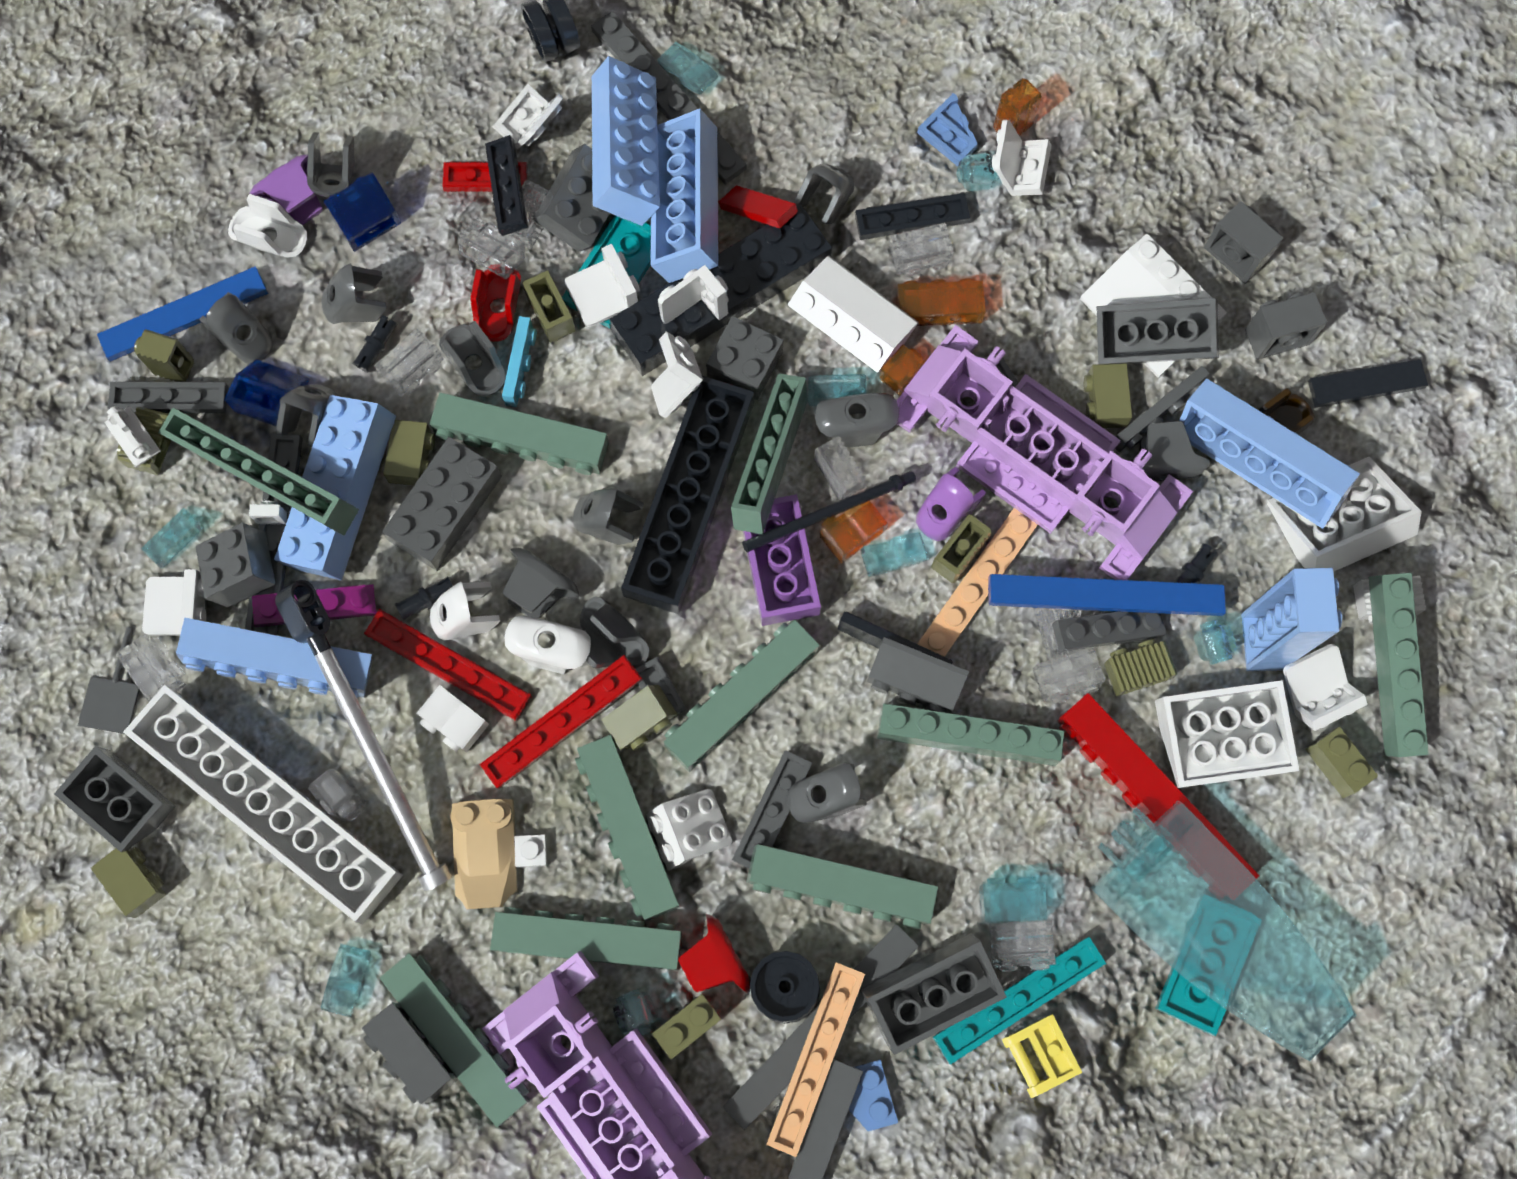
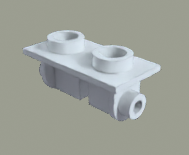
[104,406,161,468]

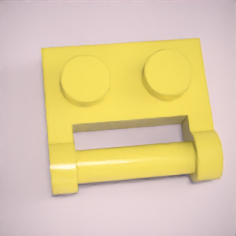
[1002,1014,1083,1098]

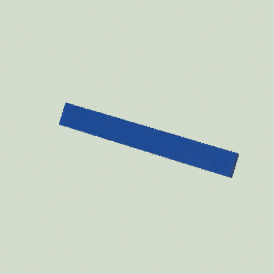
[988,574,1226,616]

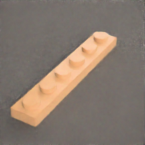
[917,508,1038,657]
[766,962,865,1157]

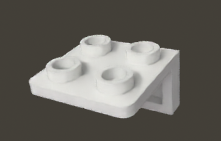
[492,84,563,149]
[992,120,1052,196]
[564,244,640,327]
[658,265,729,324]
[651,331,703,418]
[142,569,206,636]
[1283,644,1367,731]
[646,789,732,871]

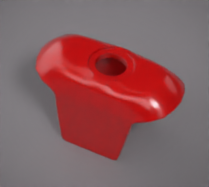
[470,266,521,342]
[678,914,751,995]

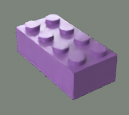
[743,494,821,626]

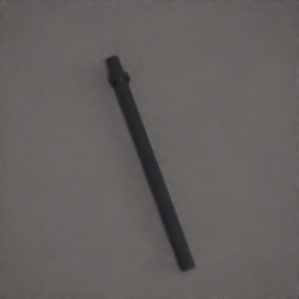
[742,471,916,553]

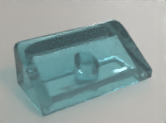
[807,374,866,406]
[141,507,205,568]

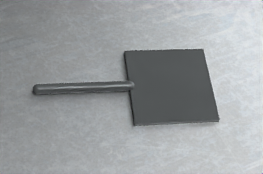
[77,626,141,734]

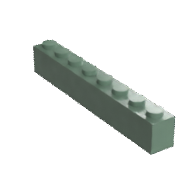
[158,408,359,535]

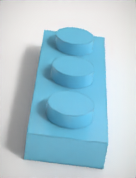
[502,316,537,407]

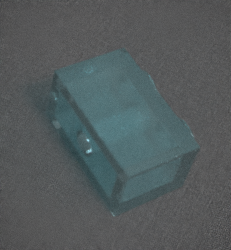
[979,877,1047,924]

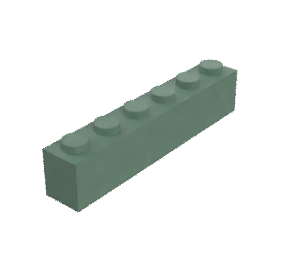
[731,373,808,534]
[430,392,609,475]
[1368,573,1429,757]
[663,620,820,772]
[877,703,1064,766]
[575,735,680,921]
[746,844,938,929]
[490,907,682,970]
[380,953,531,1128]

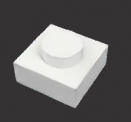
[249,500,287,524]
[514,834,547,868]

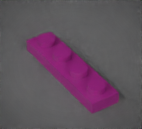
[252,584,376,627]

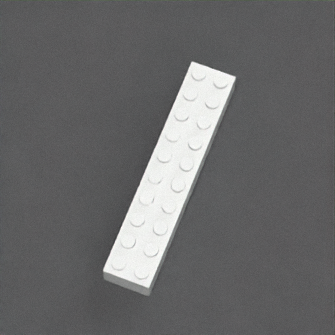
[123,684,403,924]

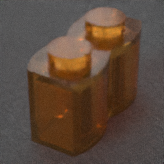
[820,501,888,563]

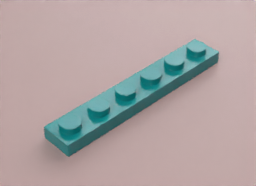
[932,936,1106,1065]

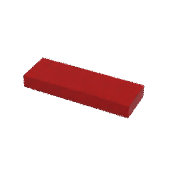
[443,162,528,192]
[718,185,798,228]

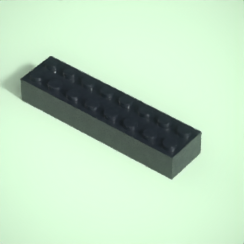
[610,204,832,376]
[621,375,754,615]

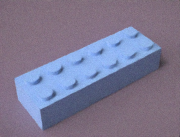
[591,56,660,226]
[651,109,718,283]
[1179,378,1360,529]
[274,395,396,581]
[1241,568,1342,671]
[176,618,372,698]

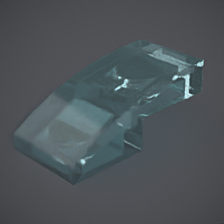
[657,42,718,95]
[860,532,929,577]
[320,944,372,1017]

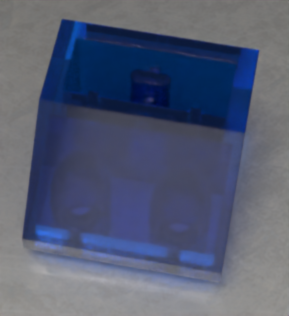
[324,172,401,252]
[224,359,310,427]

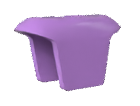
[249,155,323,225]
[916,467,986,541]

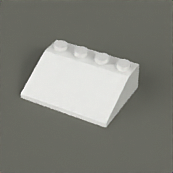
[1080,234,1227,378]
[1267,457,1421,572]
[1155,680,1300,788]

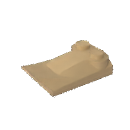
[450,799,518,910]

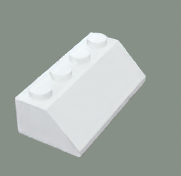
[788,256,919,372]

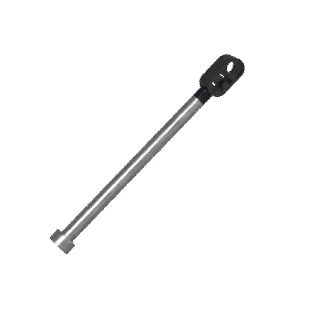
[275,580,452,891]

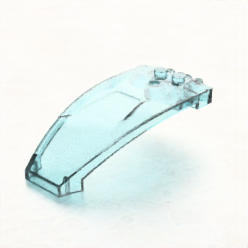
[1090,801,1356,1061]

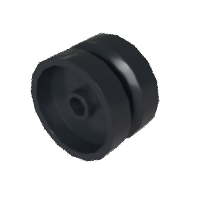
[521,0,581,63]
[750,951,820,1024]

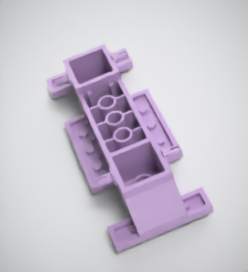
[897,325,1193,580]
[482,951,712,1179]

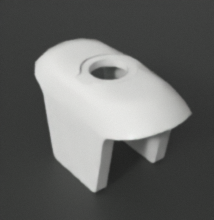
[228,194,307,258]
[430,582,501,640]
[504,615,591,674]

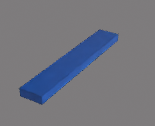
[97,266,269,362]

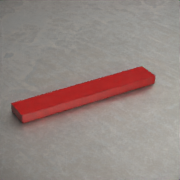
[364,609,532,722]
[479,655,643,789]

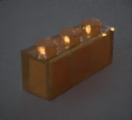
[896,278,986,326]

